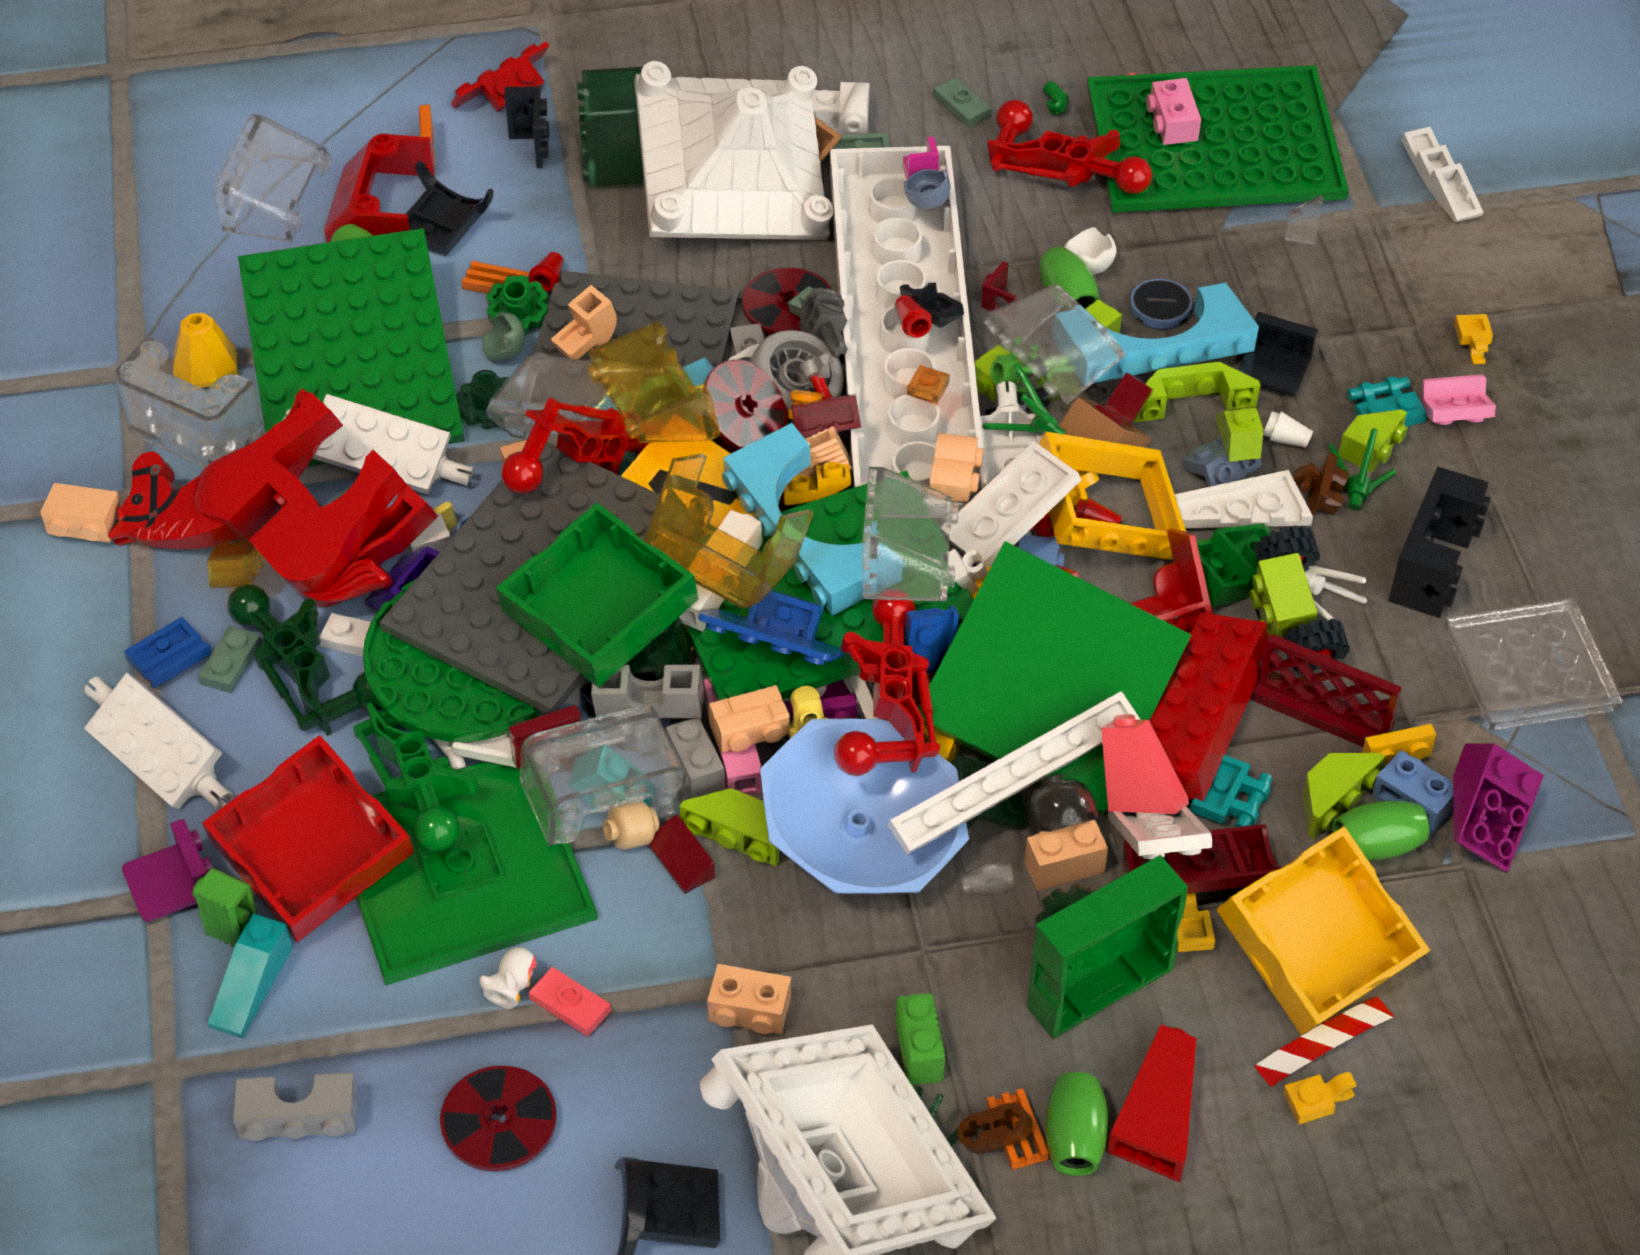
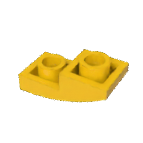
[783,462,851,505]

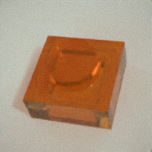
[907,365,950,405]

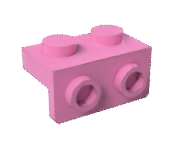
[1421,374,1496,425]

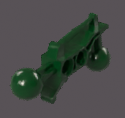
[228,584,383,736]

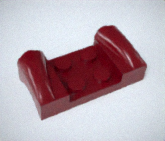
[1123,824,1282,894]

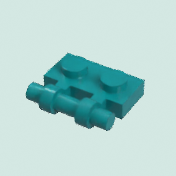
[1347,376,1427,426]
[1190,755,1273,827]

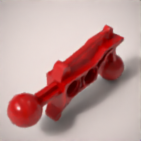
[987,99,1153,194]
[501,398,664,494]
[834,587,940,776]

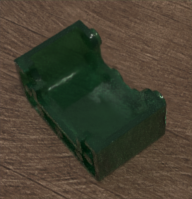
[577,67,644,187]

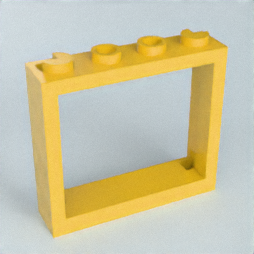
[1038,432,1186,560]

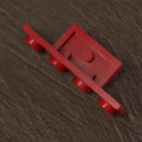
[451,41,550,112]

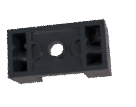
[1388,466,1491,618]

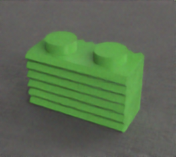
[193,868,258,947]
[895,993,945,1085]

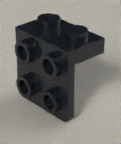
[504,86,550,168]
[1238,312,1318,396]

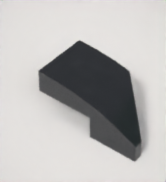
[900,282,964,328]

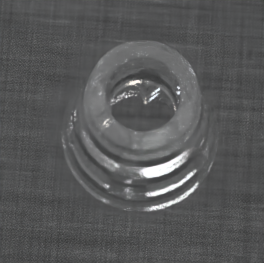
[961,858,1016,895]

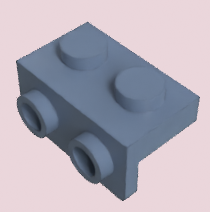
[1182,434,1262,487]

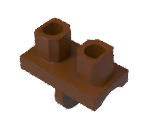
[1293,452,1349,516]

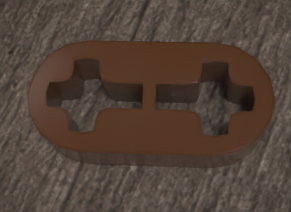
[957,1103,1032,1154]

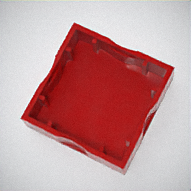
[202,735,414,943]

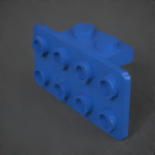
[698,586,845,665]

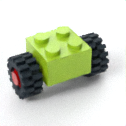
[1249,525,1350,671]

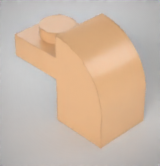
[551,285,617,363]

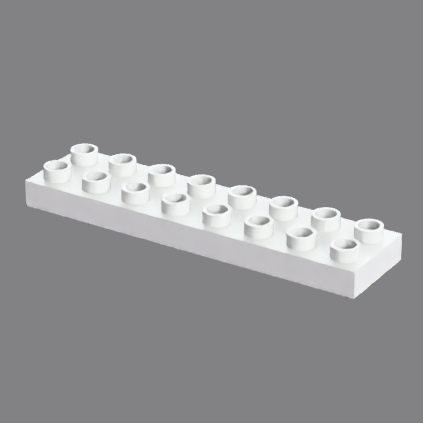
[830,146,988,531]

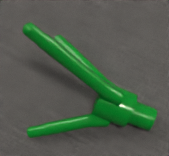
[982,363,1066,434]
[1328,428,1396,511]

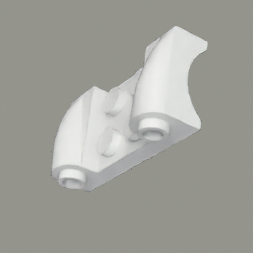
[771,80,869,135]

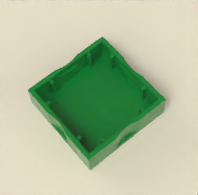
[496,502,699,688]
[1027,855,1188,1039]

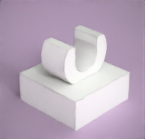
[943,549,989,594]

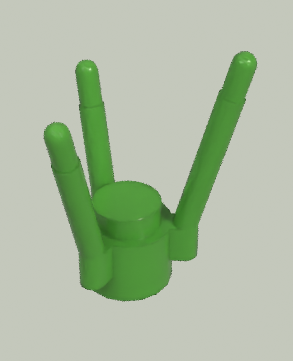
[990,345,1074,394]

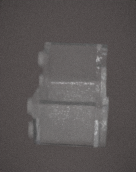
[115,337,264,467]
[520,705,687,846]

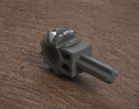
[799,287,848,358]

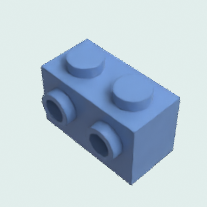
[1372,750,1453,834]

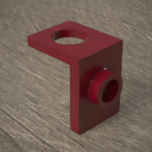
[981,261,1017,321]
[1094,373,1153,426]

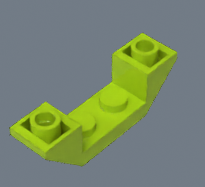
[1133,362,1260,423]

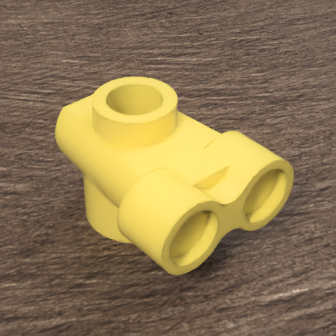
[789,686,828,739]

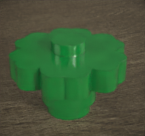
[486,275,548,335]

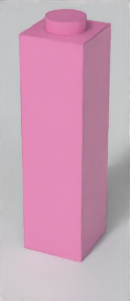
[703,679,762,795]

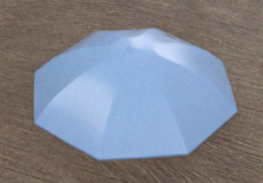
[760,719,969,894]

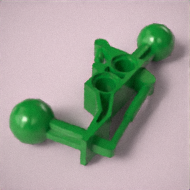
[353,702,478,851]

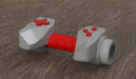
[799,353,839,399]

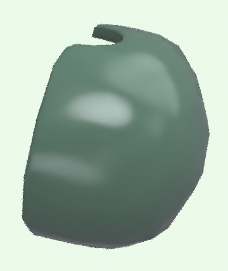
[482,312,525,361]

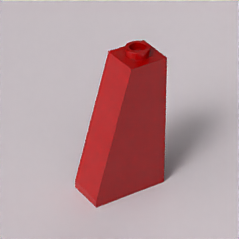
[1107,1024,1197,1183]

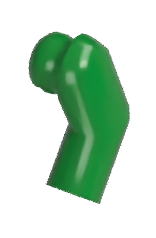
[1043,81,1069,115]

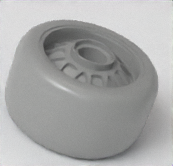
[749,330,844,425]

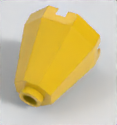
[173,313,239,393]

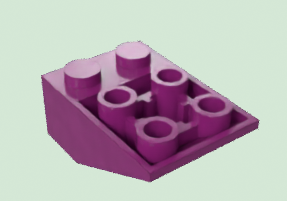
[1453,743,1544,873]

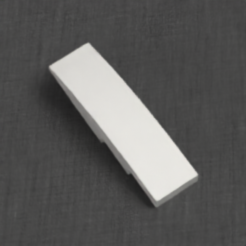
[1401,127,1484,222]

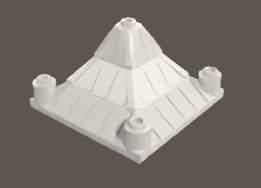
[634,61,834,240]
[700,1024,997,1255]

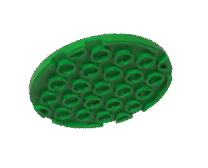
[363,579,543,742]

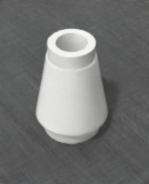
[1263,411,1313,449]

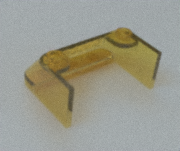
[645,453,814,608]

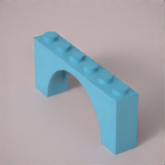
[1052,282,1259,385]
[722,423,902,616]

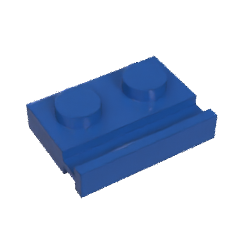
[904,606,959,674]
[124,617,212,689]

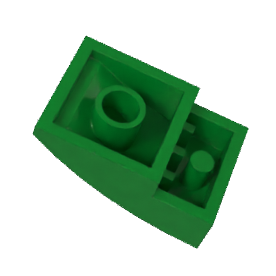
[1197,523,1271,607]

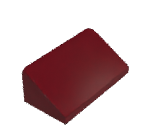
[648,815,715,894]

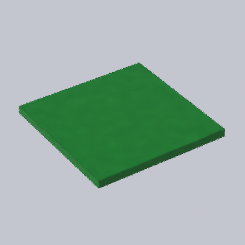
[918,541,1191,816]
[356,761,598,986]

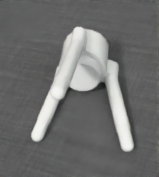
[1305,566,1367,621]

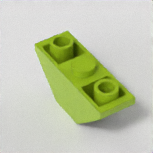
[1302,753,1385,839]
[679,788,779,867]

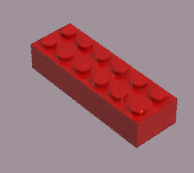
[1149,612,1269,802]

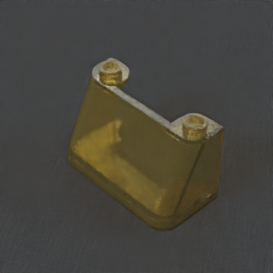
[587,320,720,443]

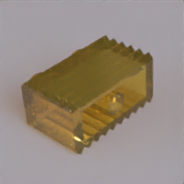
[207,540,264,588]

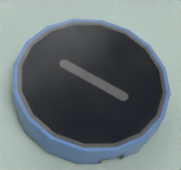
[1130,279,1192,329]

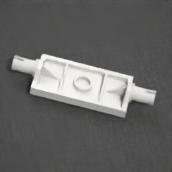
[980,381,1043,547]
[283,394,474,495]
[84,672,235,811]

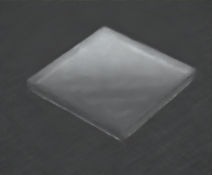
[1444,598,1624,731]

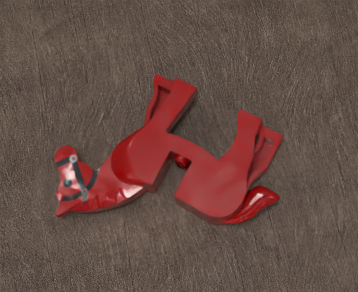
[107,388,438,607]

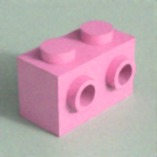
[1146,78,1201,145]

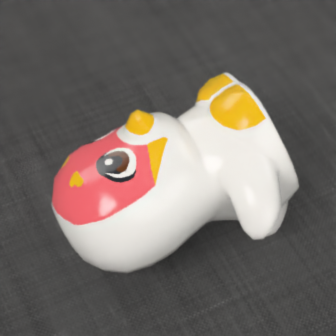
[479,947,537,1009]

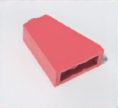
[1101,714,1189,814]

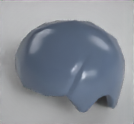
[904,169,951,209]

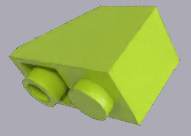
[1339,409,1408,473]

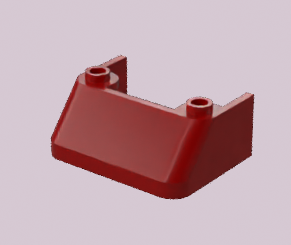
[324,133,435,243]
[1055,528,1213,634]

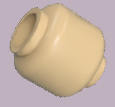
[603,800,659,850]

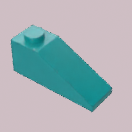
[207,914,293,1038]

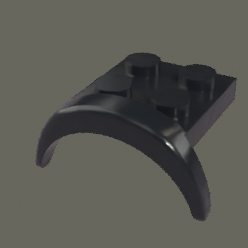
[406,161,494,256]
[614,1157,720,1255]

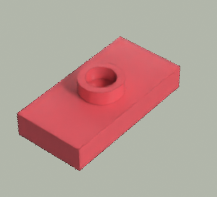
[528,967,611,1037]

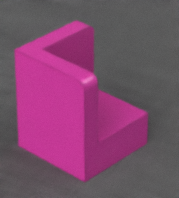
[903,136,939,180]

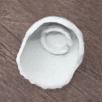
[1064,227,1116,275]

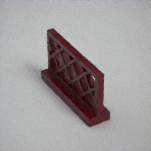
[1252,634,1402,747]

